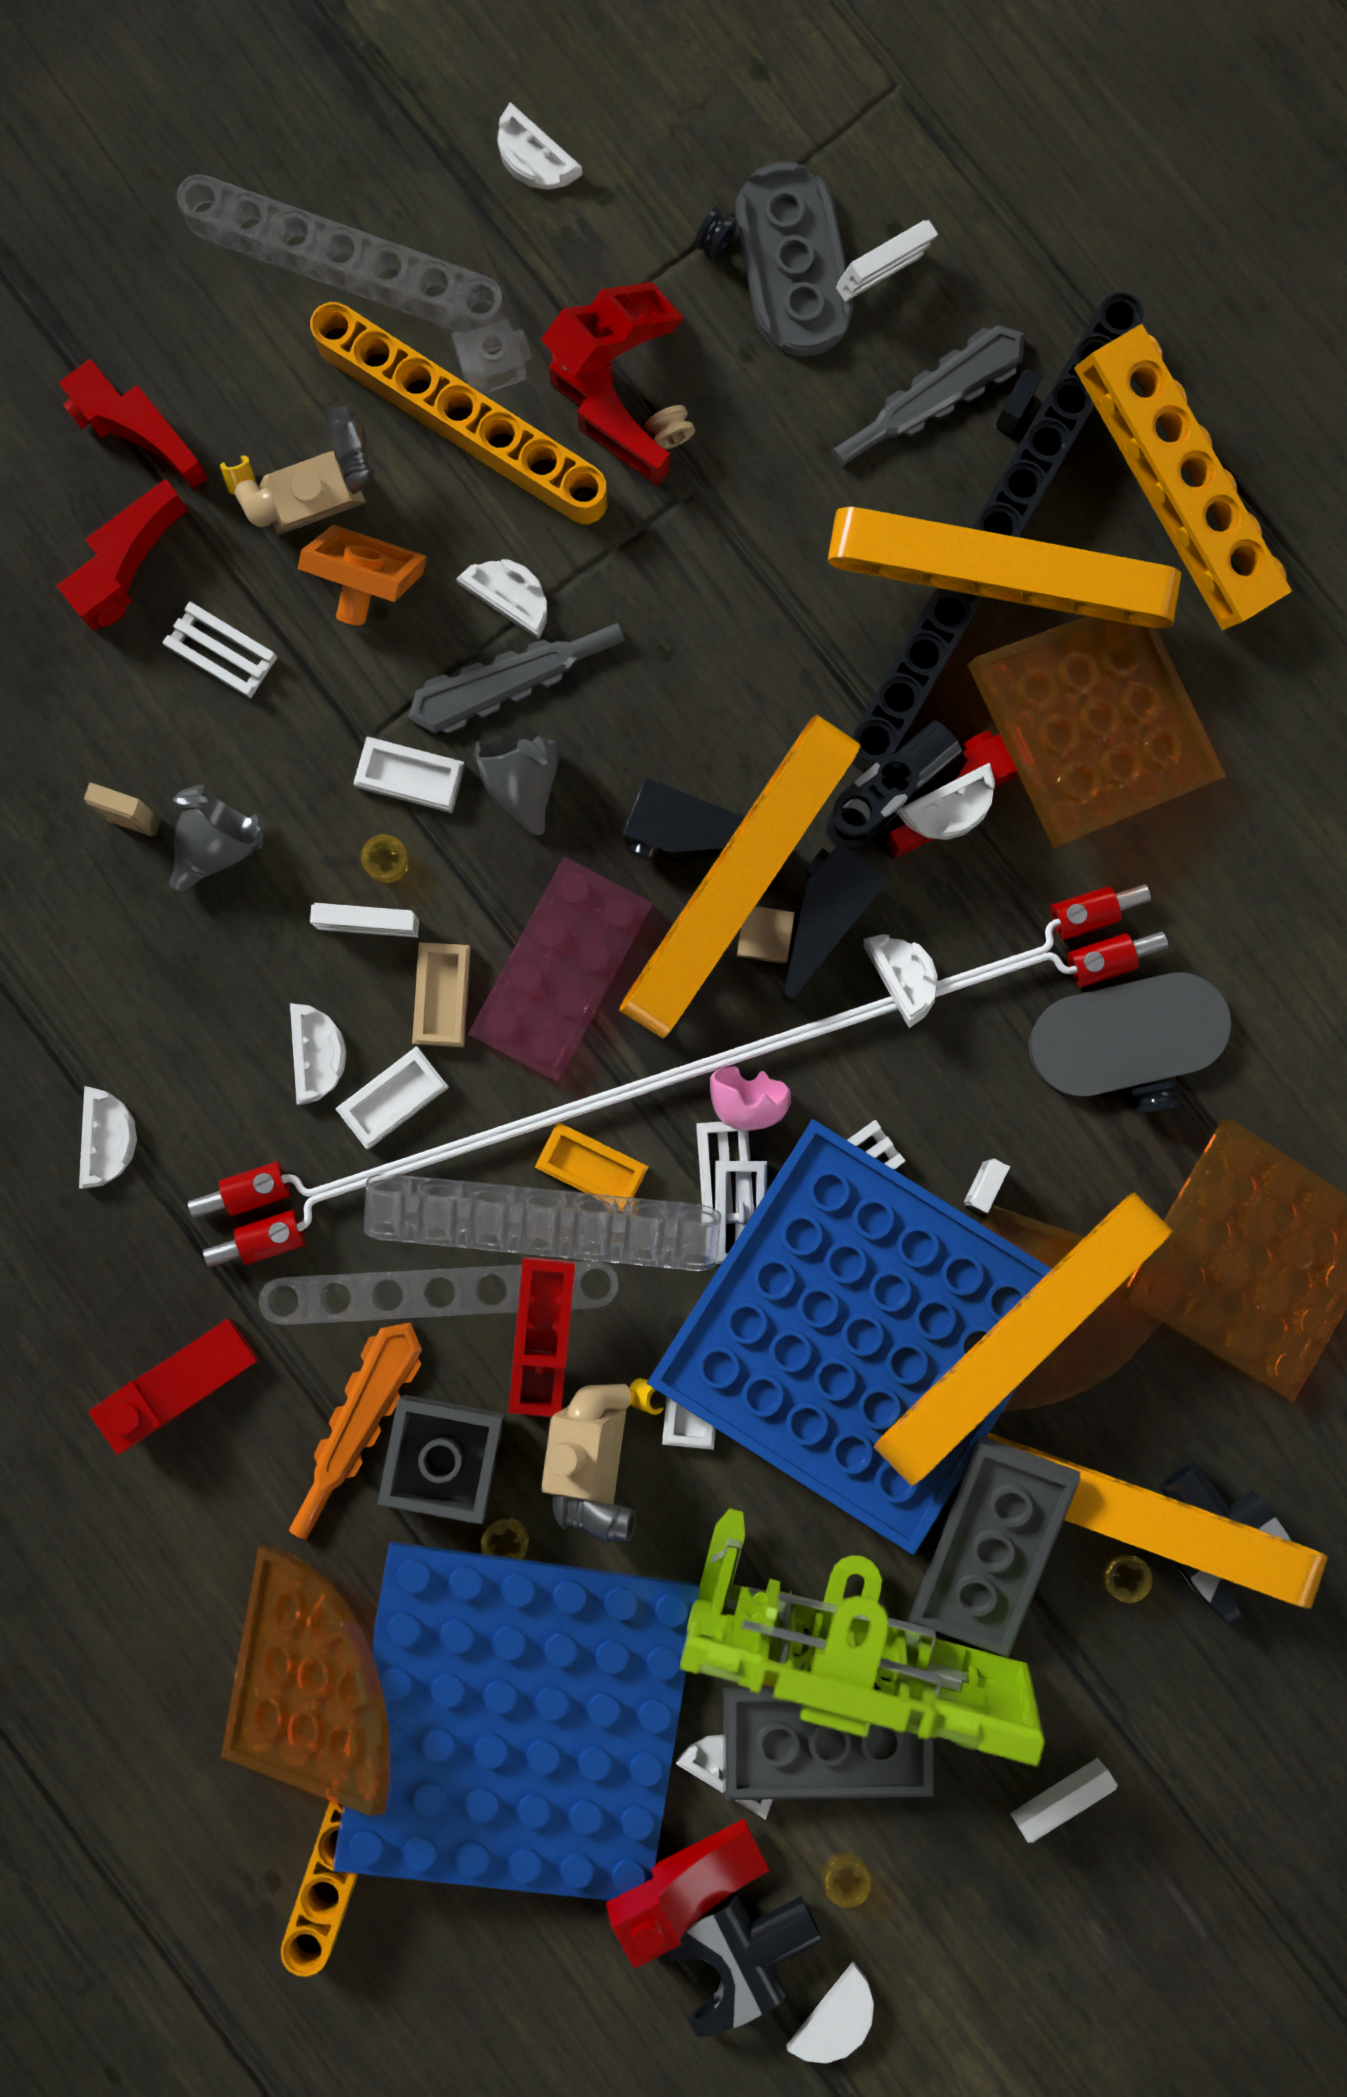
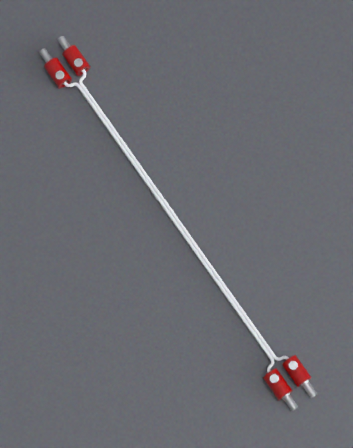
[188,884,1168,1267]

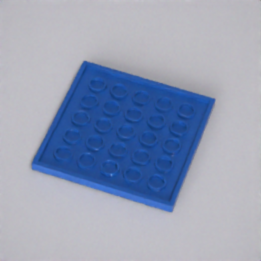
[646,1119,1052,1555]
[333,1541,700,1900]

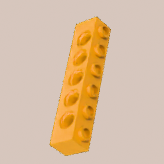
[1074,324,1292,630]

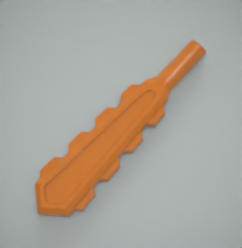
[288,1322,423,1540]

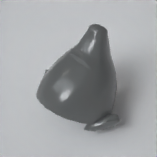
[474,736,559,835]
[169,785,264,893]

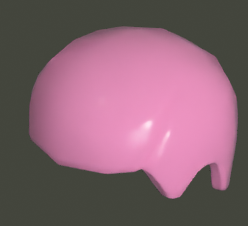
[710,1066,791,1131]

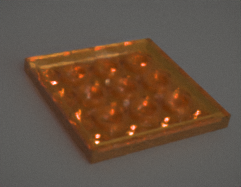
[967,616,1226,849]
[1120,1118,1347,1402]

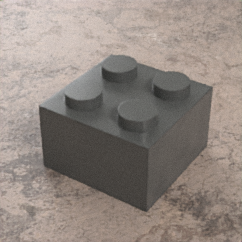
[377,1395,506,1524]

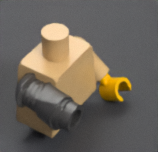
[220,405,375,536]
[542,1378,664,1543]

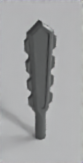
[832,325,1025,466]
[408,623,625,735]

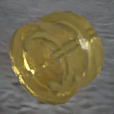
[361,834,409,883]
[481,1518,529,1559]
[1102,1554,1152,1603]
[822,1852,871,1908]

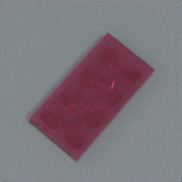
[468,856,653,1083]

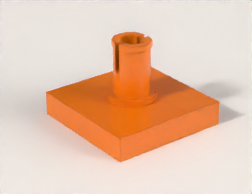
[297,524,427,626]

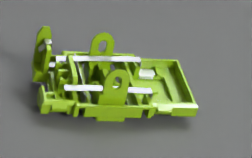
[680,1508,1044,1766]

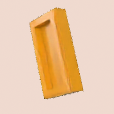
[534,1122,649,1213]

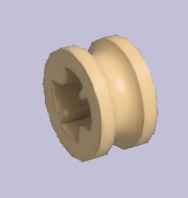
[645,405,695,450]

